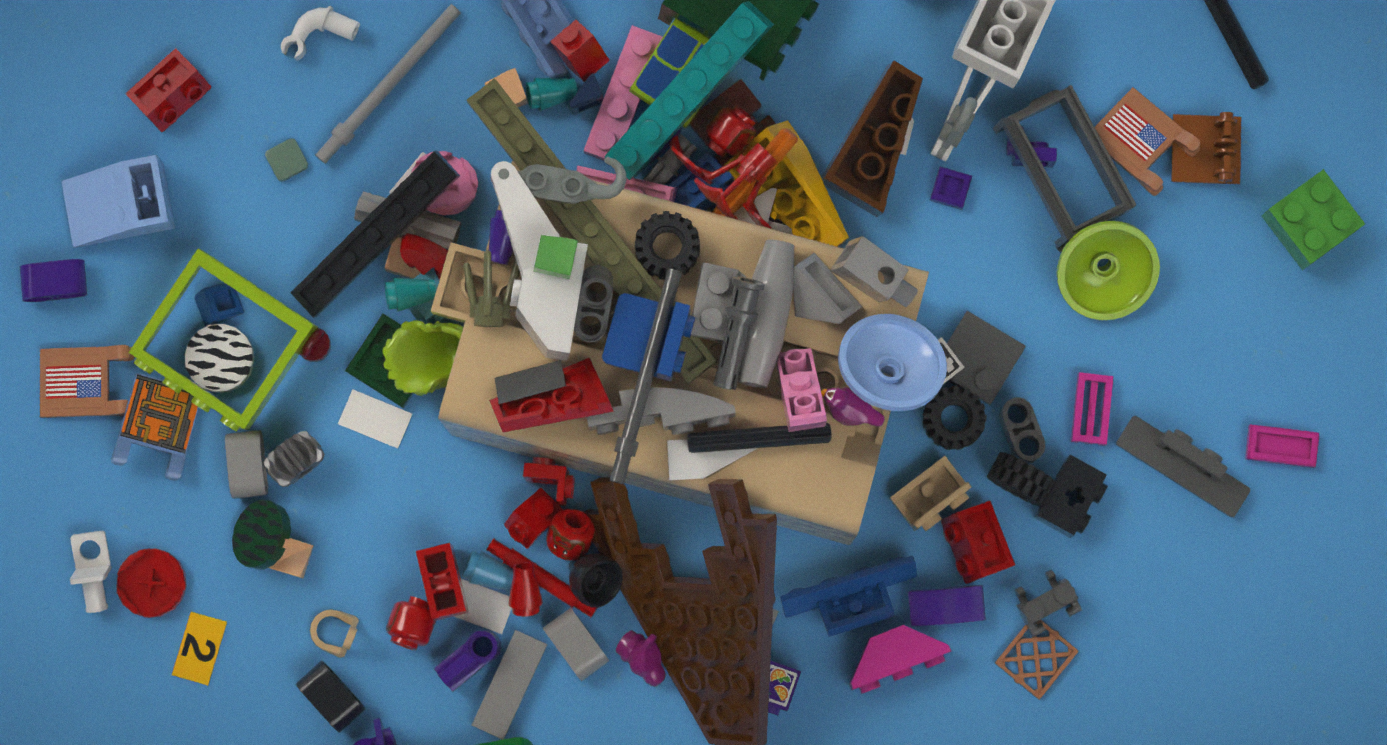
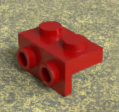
[523,457,575,506]

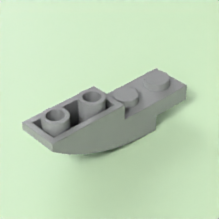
[587,388,736,435]

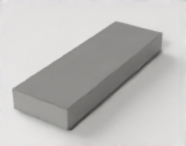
[472,630,548,740]

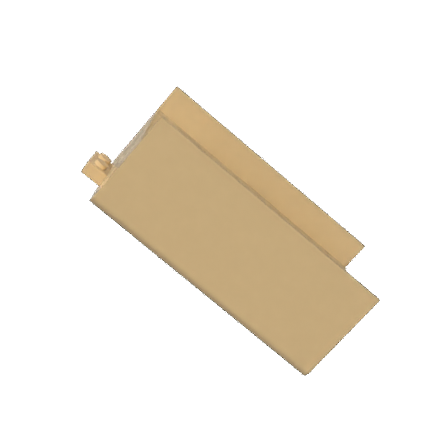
[431,161,929,545]

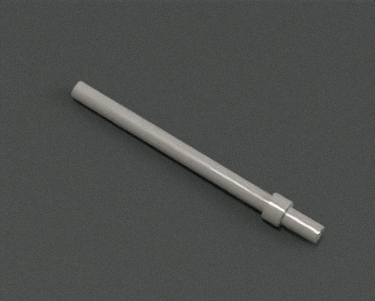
[315,4,461,164]

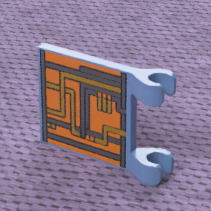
[111,372,199,481]

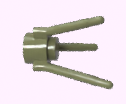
[463,250,520,327]

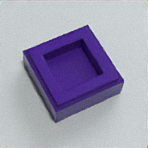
[930,166,972,210]

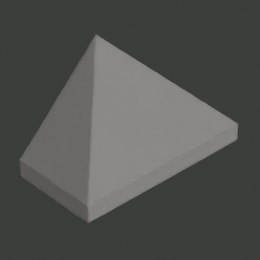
[793,253,862,324]

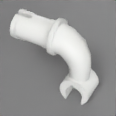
[281,6,360,61]

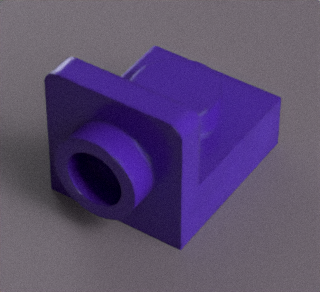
[1006,126,1057,168]

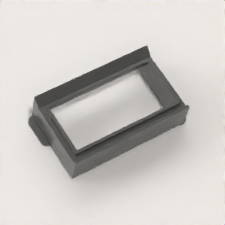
[993,85,1136,252]

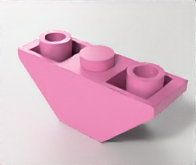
[776,348,827,432]

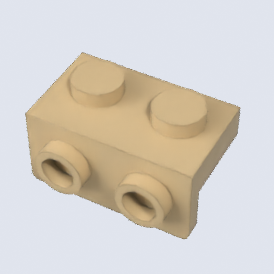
[889,456,972,531]

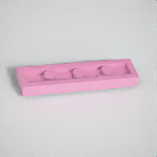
[583,25,663,160]

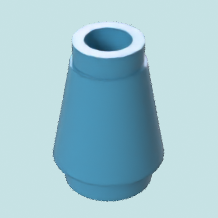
[462,551,513,591]

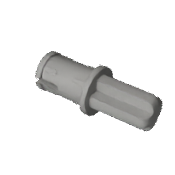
[643,135,697,185]

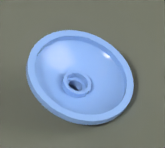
[838,314,947,411]

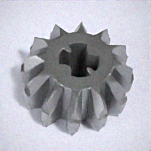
[264,431,325,487]

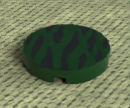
[232,500,291,570]

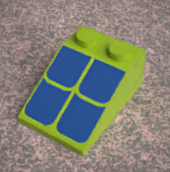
[629,18,709,128]

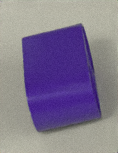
[19,259,87,302]

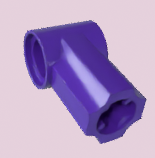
[434,631,502,692]

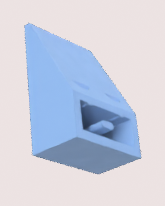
[62,155,175,248]

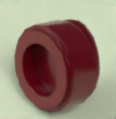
[300,328,331,362]

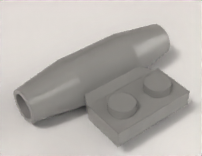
[691,240,795,388]

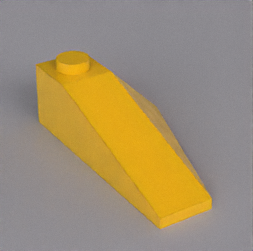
[724,120,849,247]

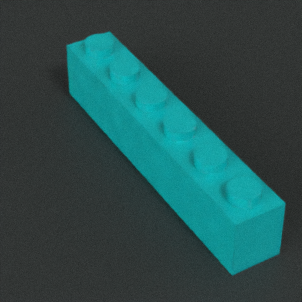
[604,1,774,180]

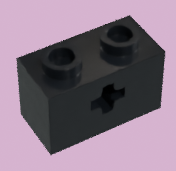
[1034,455,1108,538]

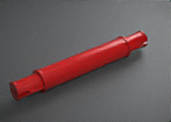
[486,538,598,618]

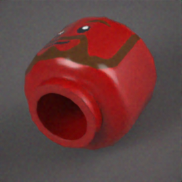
[706,105,757,157]
[546,509,595,561]
[386,596,436,651]

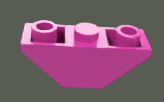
[849,625,951,694]

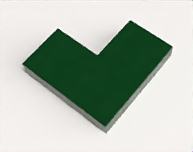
[345,314,414,409]

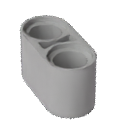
[225,430,268,499]
[543,607,609,682]

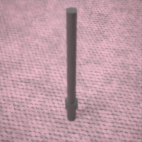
[610,269,682,484]

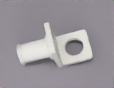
[70,530,112,613]

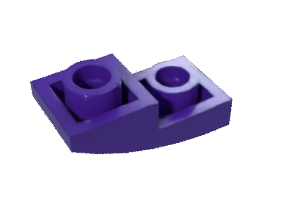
[908,585,986,626]

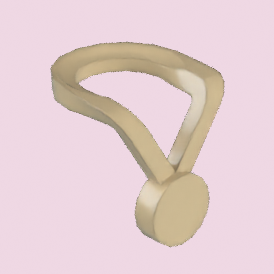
[310,609,359,658]

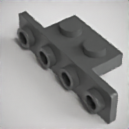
[1116,416,1250,517]

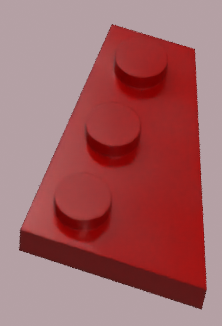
[489,357,614,433]

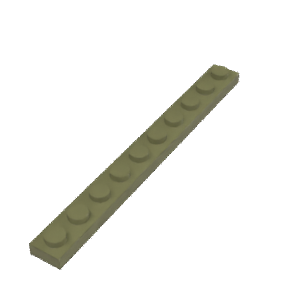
[466,78,717,384]

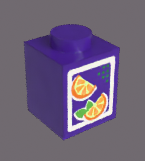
[768,661,801,716]

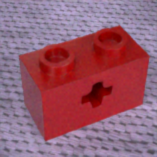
[416,543,469,621]

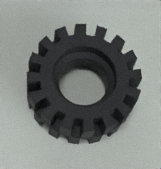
[634,211,700,280]
[922,386,987,450]
[987,452,1055,507]

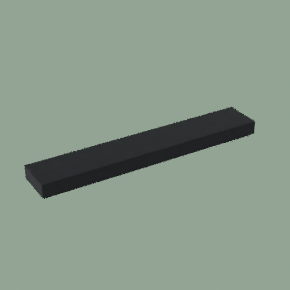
[290,151,460,318]

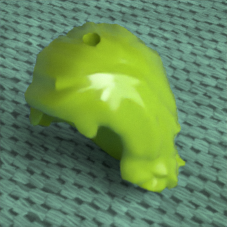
[382,320,463,396]

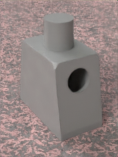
[830,236,918,307]

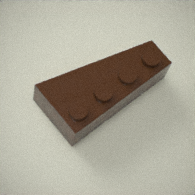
[821,60,923,217]

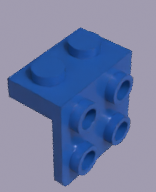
[602,293,696,381]

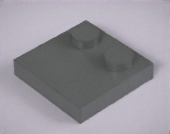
[947,311,1026,406]

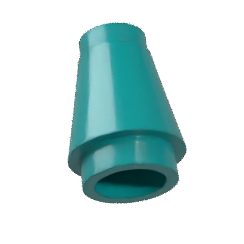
[526,78,578,111]
[385,278,436,312]

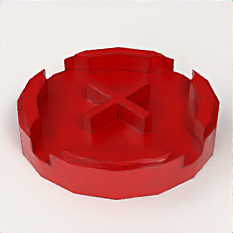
[116,548,187,618]

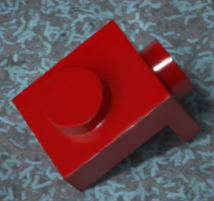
[504,488,563,549]

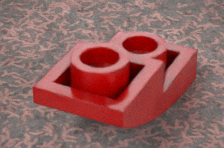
[400,233,448,279]

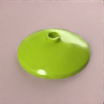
[1056,221,1160,320]

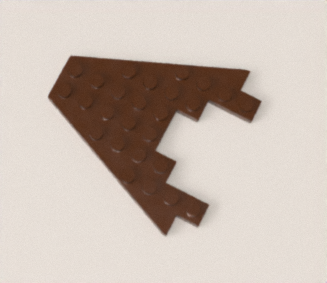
[583,477,777,745]

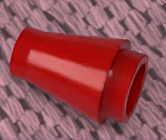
[508,562,543,617]

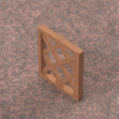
[995,620,1079,700]

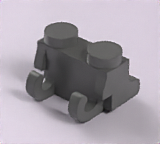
[1015,570,1082,637]

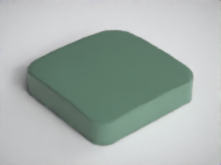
[265,139,308,182]

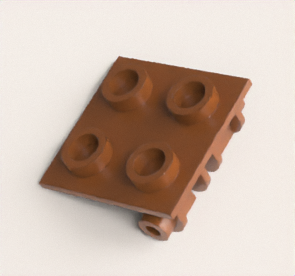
[1171,112,1241,184]

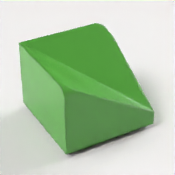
[533,235,578,279]

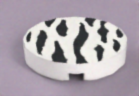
[185,324,254,393]

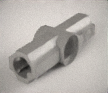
[354,191,462,250]

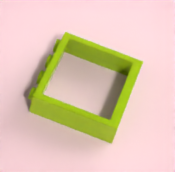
[128,248,318,432]

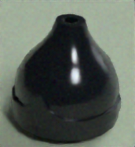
[569,554,623,607]

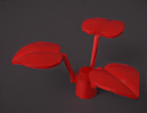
[669,136,778,229]

